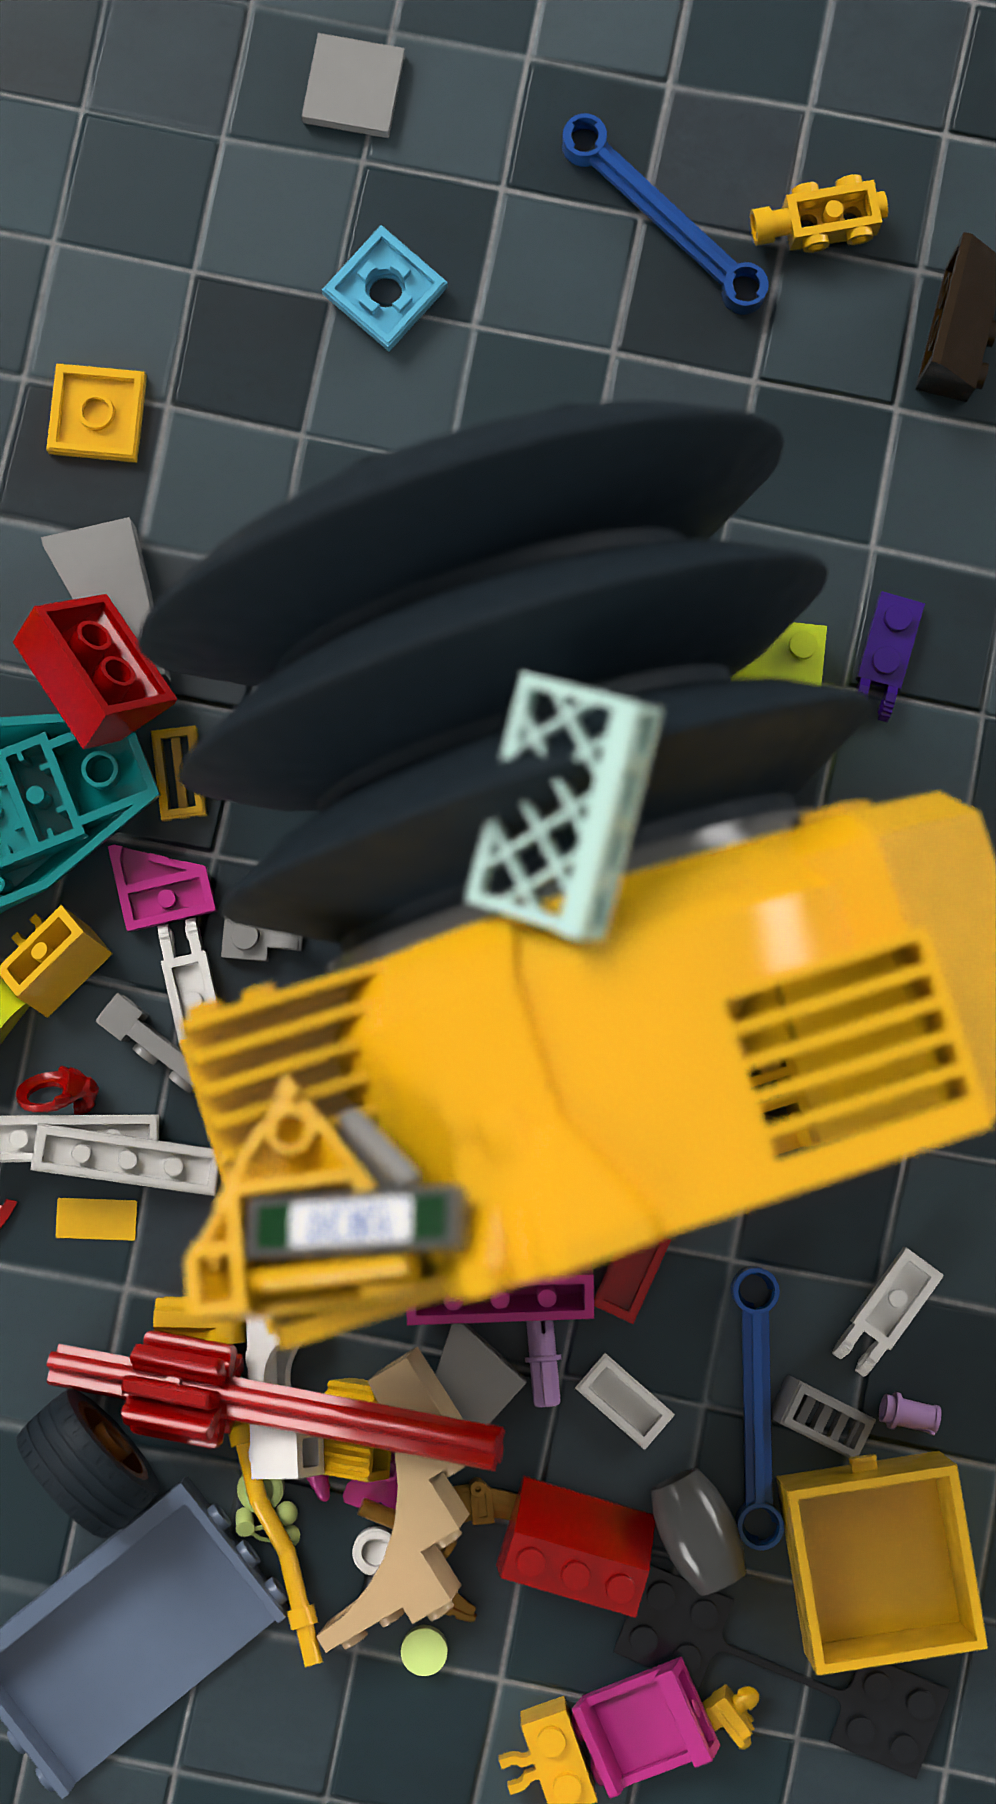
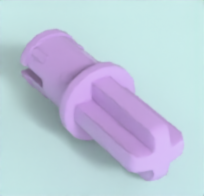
[525,1320,561,1407]

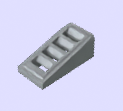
[771,1375,876,1458]

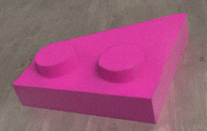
[108,845,218,932]

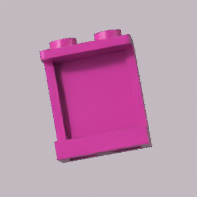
[572,1656,721,1799]

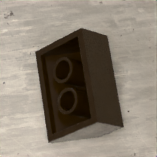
[915,232,996,402]

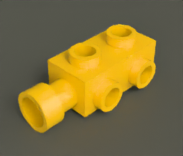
[750,174,888,253]

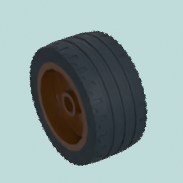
[16,1388,160,1539]

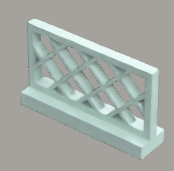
[465,672,664,940]

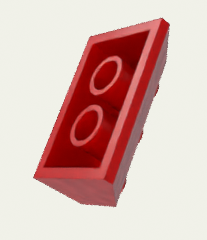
[13,594,177,749]
[496,1475,655,1618]

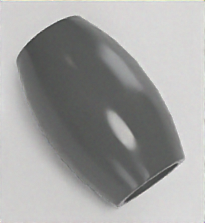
[651,1468,747,1596]

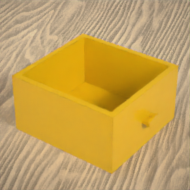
[776,1451,988,1676]

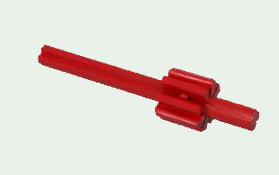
[46,1330,505,1471]

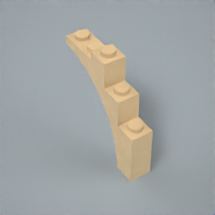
[316,1346,470,1653]

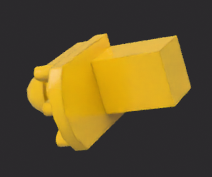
[702,1684,759,1750]

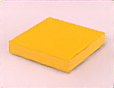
[46,363,147,463]

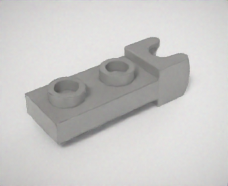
[96,993,194,1093]

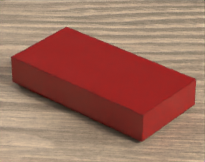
[594,1236,671,1324]

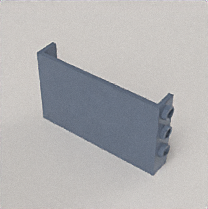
[0,1476,290,1799]

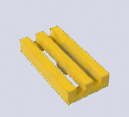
[151,725,208,822]

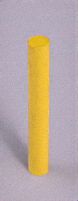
[249,1252,415,1294]

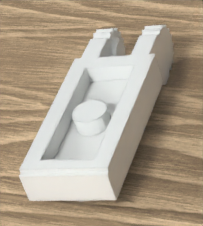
[157,917,218,1045]
[832,1247,944,1377]

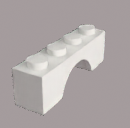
[245,1319,325,1479]

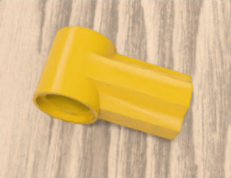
[153,1296,246,1344]

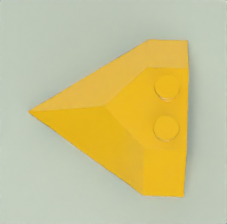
[185,1075,422,1320]

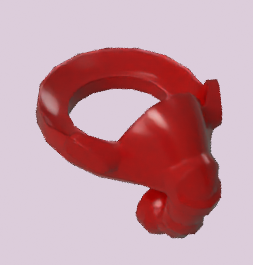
[16,1066,99,1115]

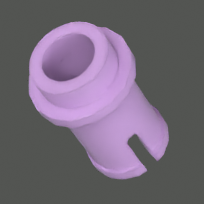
[879,1392,941,1435]

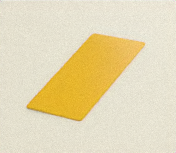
[56,1198,137,1241]

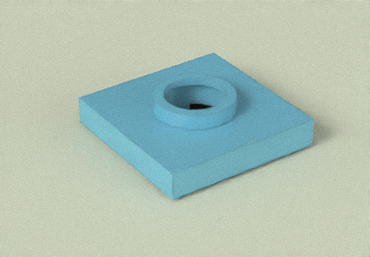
[322,225,448,352]

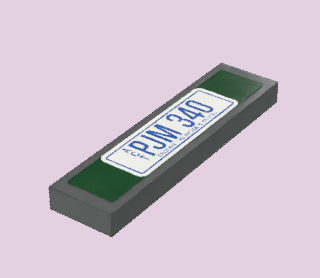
[246,1185,467,1260]

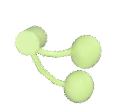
[236,1501,300,1546]

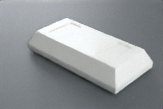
[575,1353,675,1450]

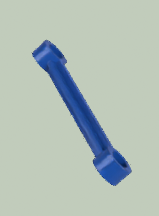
[562,113,768,315]
[731,1266,784,1550]

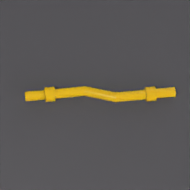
[228,1421,323,1667]

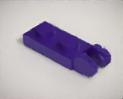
[855,591,925,723]

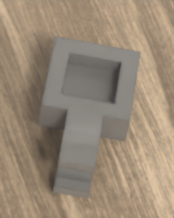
[221,918,303,962]

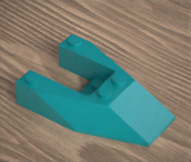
[0,714,160,913]

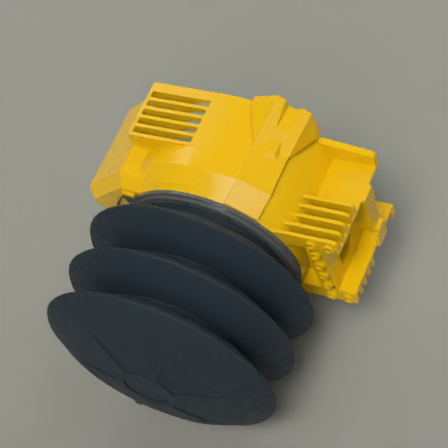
[137,400,996,1350]

